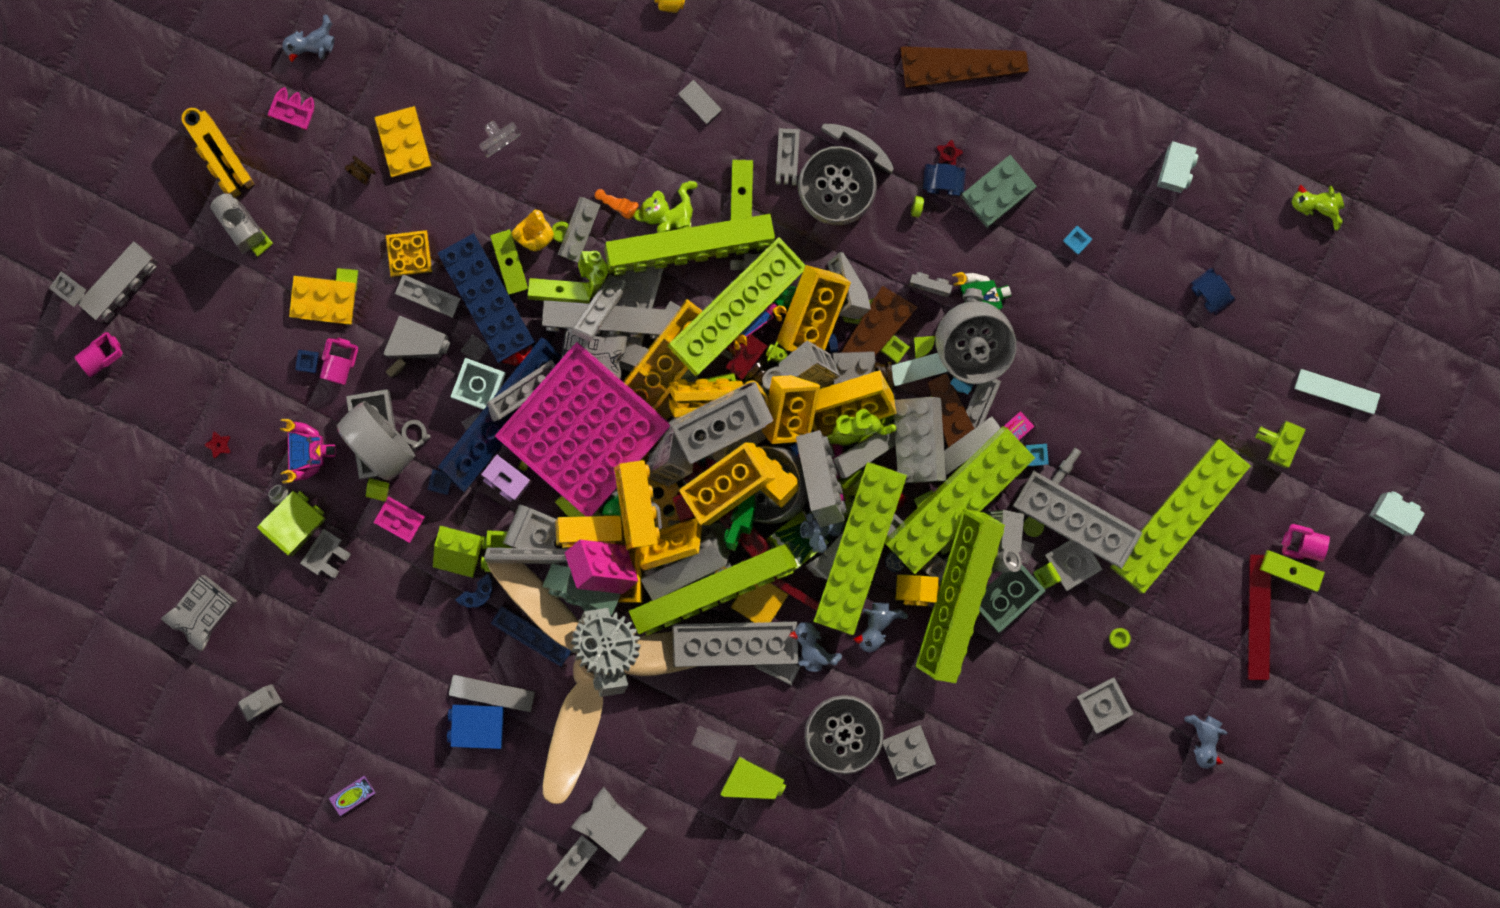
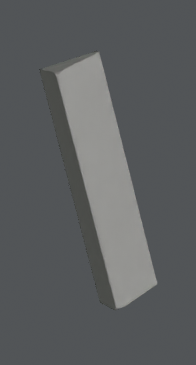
[487,360,555,422]
[484,548,568,564]

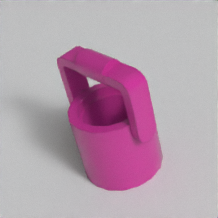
[74,332,123,378]
[320,338,358,385]
[1282,524,1330,562]

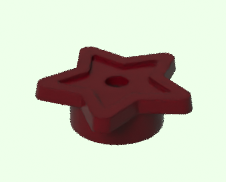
[937,140,963,165]
[205,431,231,459]

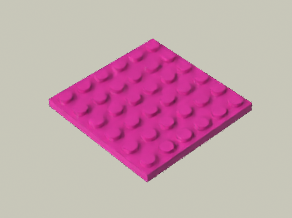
[495,342,670,517]

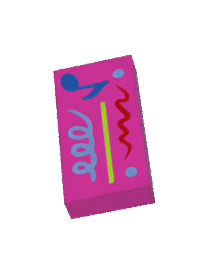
[1004,411,1034,440]

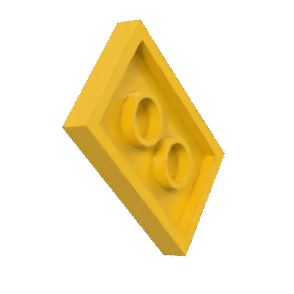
[375,106,432,178]
[289,276,356,324]
[640,518,702,570]

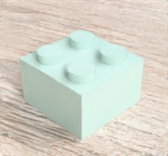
[1157,141,1198,193]
[451,358,506,410]
[1369,491,1425,536]

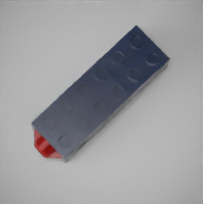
[438,233,536,366]

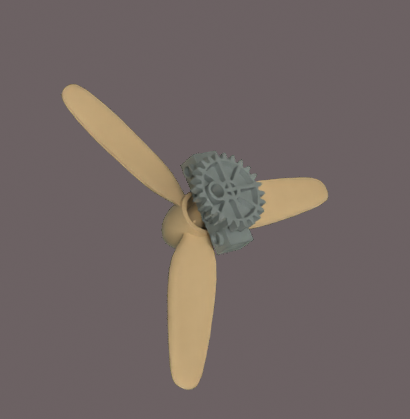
[486,562,697,804]

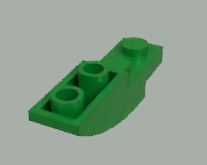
[724,493,756,551]

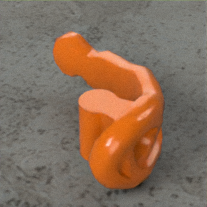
[595,189,639,220]

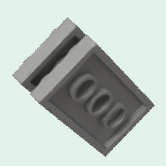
[669,382,773,464]
[503,505,570,568]

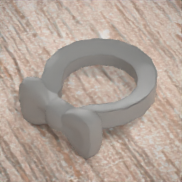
[401,420,431,450]

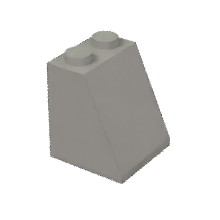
[383,316,450,359]

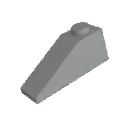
[828,252,871,320]

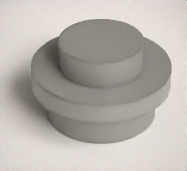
[962,288,983,302]
[268,485,288,505]

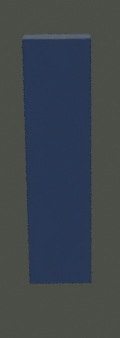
[491,606,572,667]

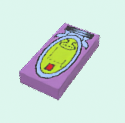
[329,776,376,816]

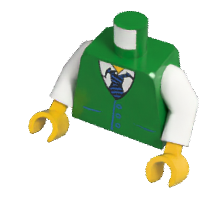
[952,272,1012,310]

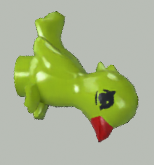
[1292,185,1345,231]

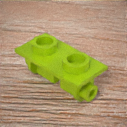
[765,342,787,364]

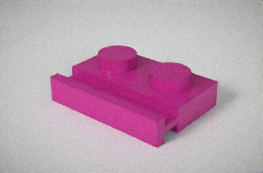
[373,496,425,543]

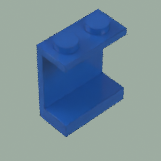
[447,705,504,749]

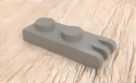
[776,128,800,186]
[547,835,598,892]

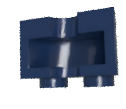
[923,164,966,196]
[1191,268,1235,316]
[455,574,493,608]

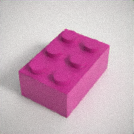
[564,539,638,594]

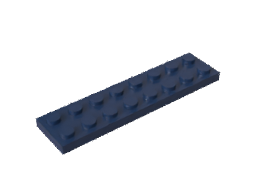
[438,338,561,492]

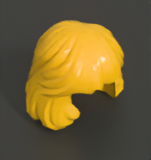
[511,210,554,251]

